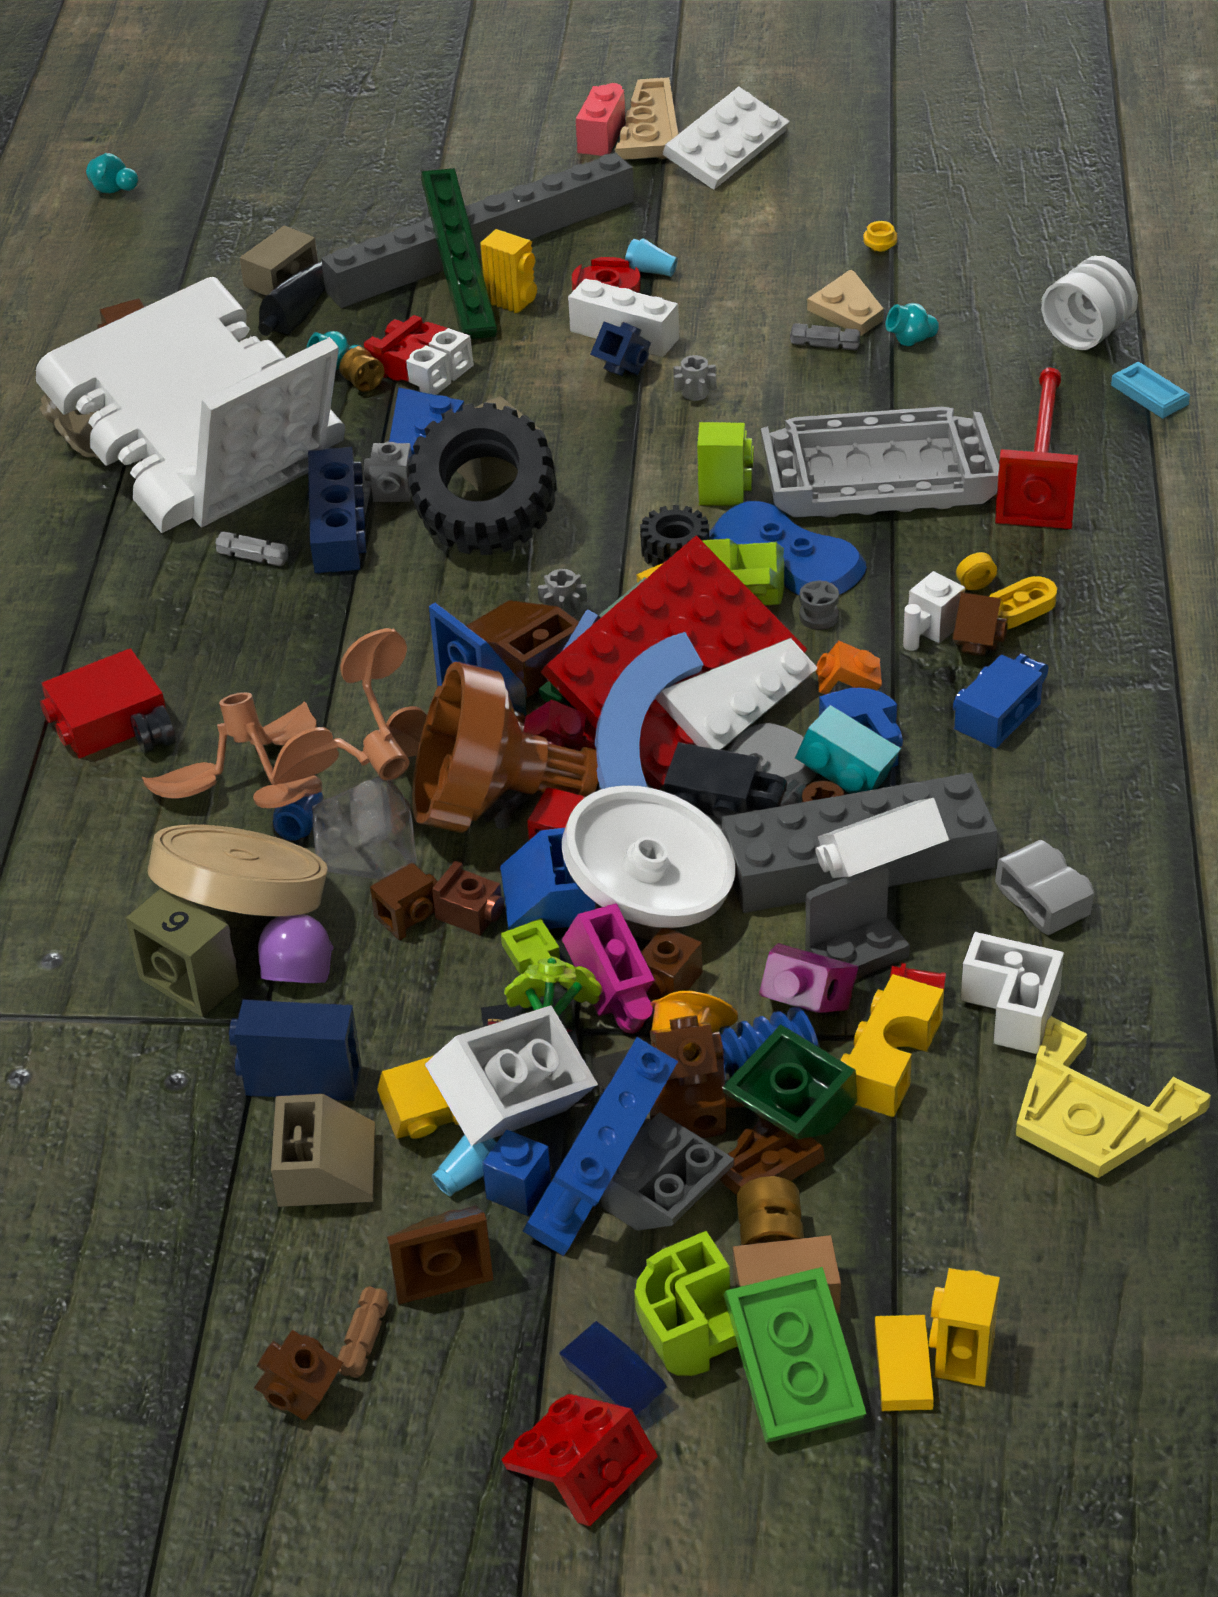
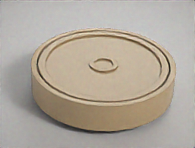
[148,825,328,916]

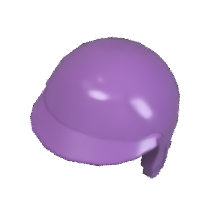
[258,914,334,983]

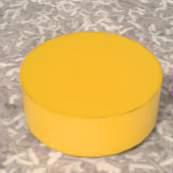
[956,552,997,590]

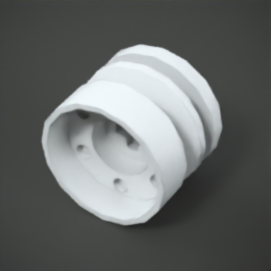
[1041,256,1138,350]

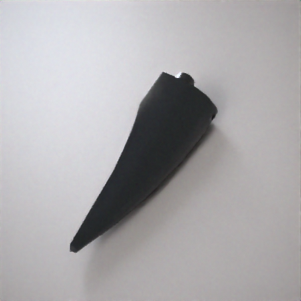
[258,261,325,336]

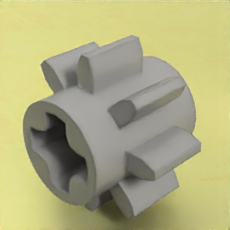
[673,355,716,401]
[538,569,587,616]

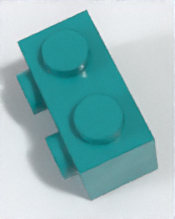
[795,705,901,794]

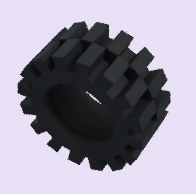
[640,505,710,567]

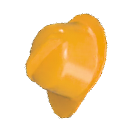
[650,991,738,1051]

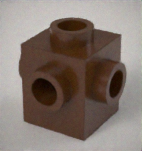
[650,1015,724,1086]
[254,1329,344,1421]

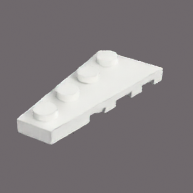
[655,638,817,750]

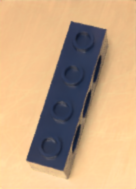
[308,447,367,573]

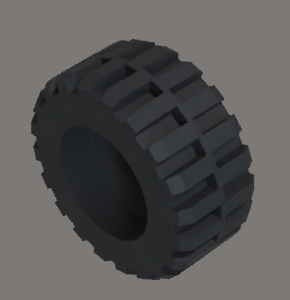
[408,402,557,555]

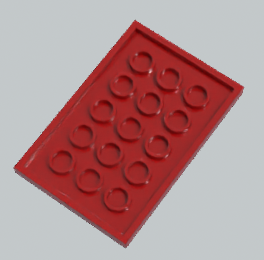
[541,535,808,790]

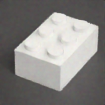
[425,1005,598,1146]

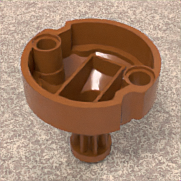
[412,662,598,833]

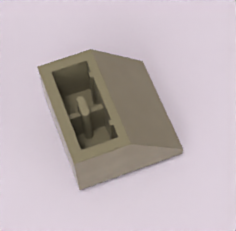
[271,1094,376,1207]

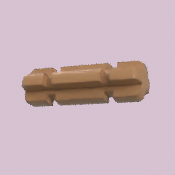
[338,1286,389,1378]

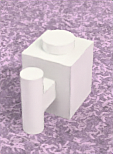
[903,571,965,651]

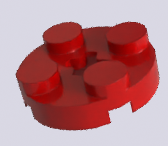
[572,257,641,293]

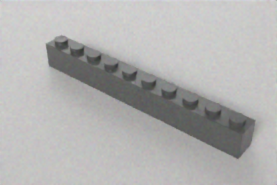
[321,153,634,308]

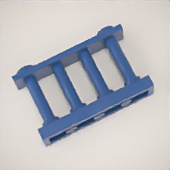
[522,1037,678,1256]

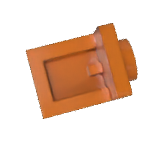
[816,640,882,695]

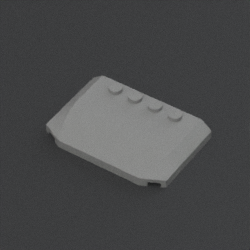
[761,407,999,518]

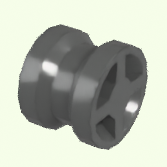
[799,581,839,630]

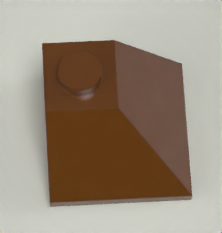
[387,1206,493,1305]

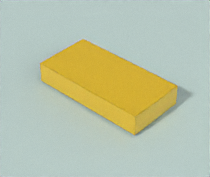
[874,1315,934,1411]

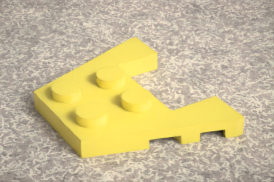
[1016,1016,1211,1178]

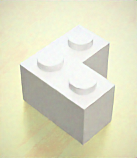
[961,932,1064,1054]

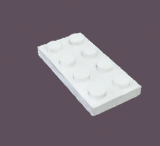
[663,87,789,190]

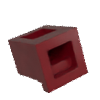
[523,699,587,749]

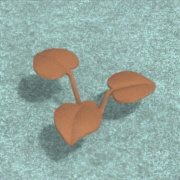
[271,628,427,785]
[142,692,323,808]

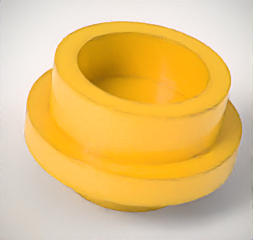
[863,221,897,252]

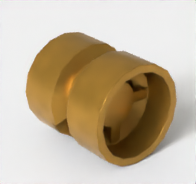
[737,1176,804,1245]

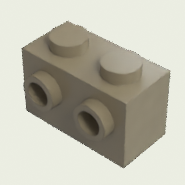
[240,226,318,296]

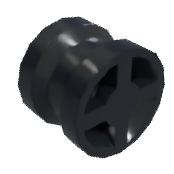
[130,705,176,754]

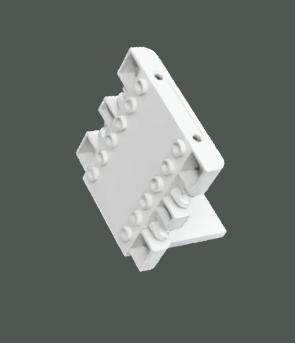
[36,277,345,533]

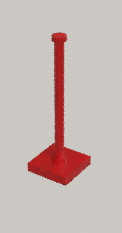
[995,368,1078,529]

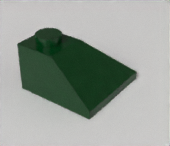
[722,1024,857,1140]

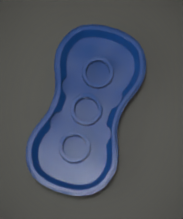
[709,501,867,595]

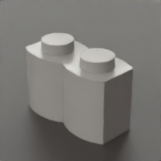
[995,840,1094,935]

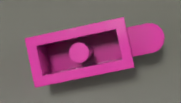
[562,903,655,1034]

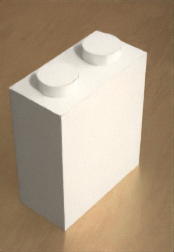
[815,798,949,878]

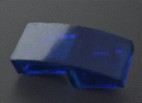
[559,1321,667,1416]

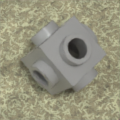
[364,442,411,502]

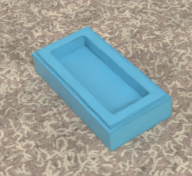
[1111,362,1190,419]

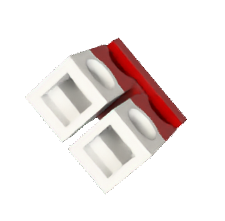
[364,315,474,395]

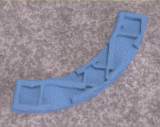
[595,632,704,789]

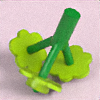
[504,958,603,1017]

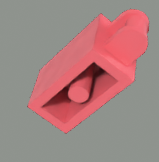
[576,83,626,156]

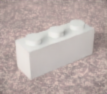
[568,279,679,357]

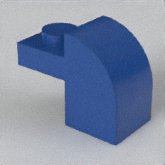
[819,688,903,767]

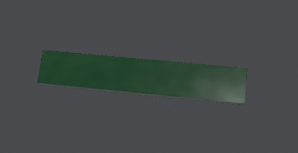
[421,168,497,339]

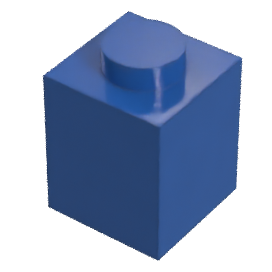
[482,1129,551,1216]

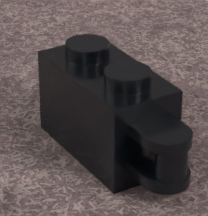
[664,742,788,820]

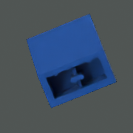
[500,828,595,930]

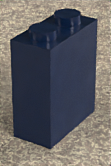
[229,1000,362,1101]

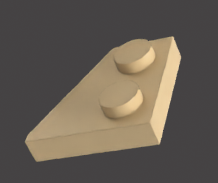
[807,270,884,336]

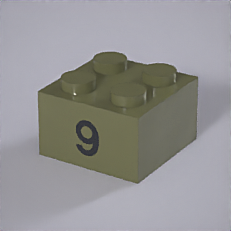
[126,888,239,1017]

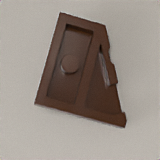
[720,1115,825,1195]

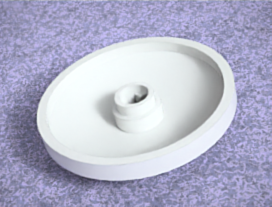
[562,786,735,928]

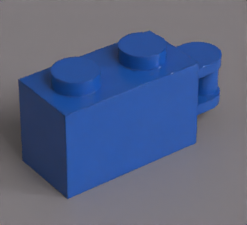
[953,653,1049,749]

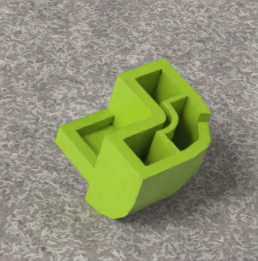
[702,539,784,605]
[634,1231,738,1376]

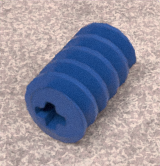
[719,1007,819,1080]

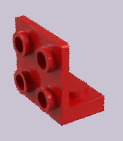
[501,1394,658,1526]

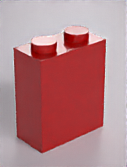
[40,648,166,759]

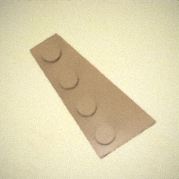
[615,77,678,160]

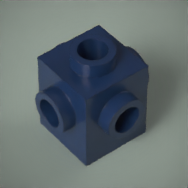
[590,321,651,377]

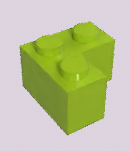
[697,422,754,506]

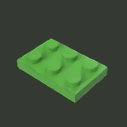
[723,1267,867,1443]

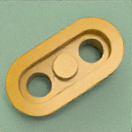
[989,576,1057,629]

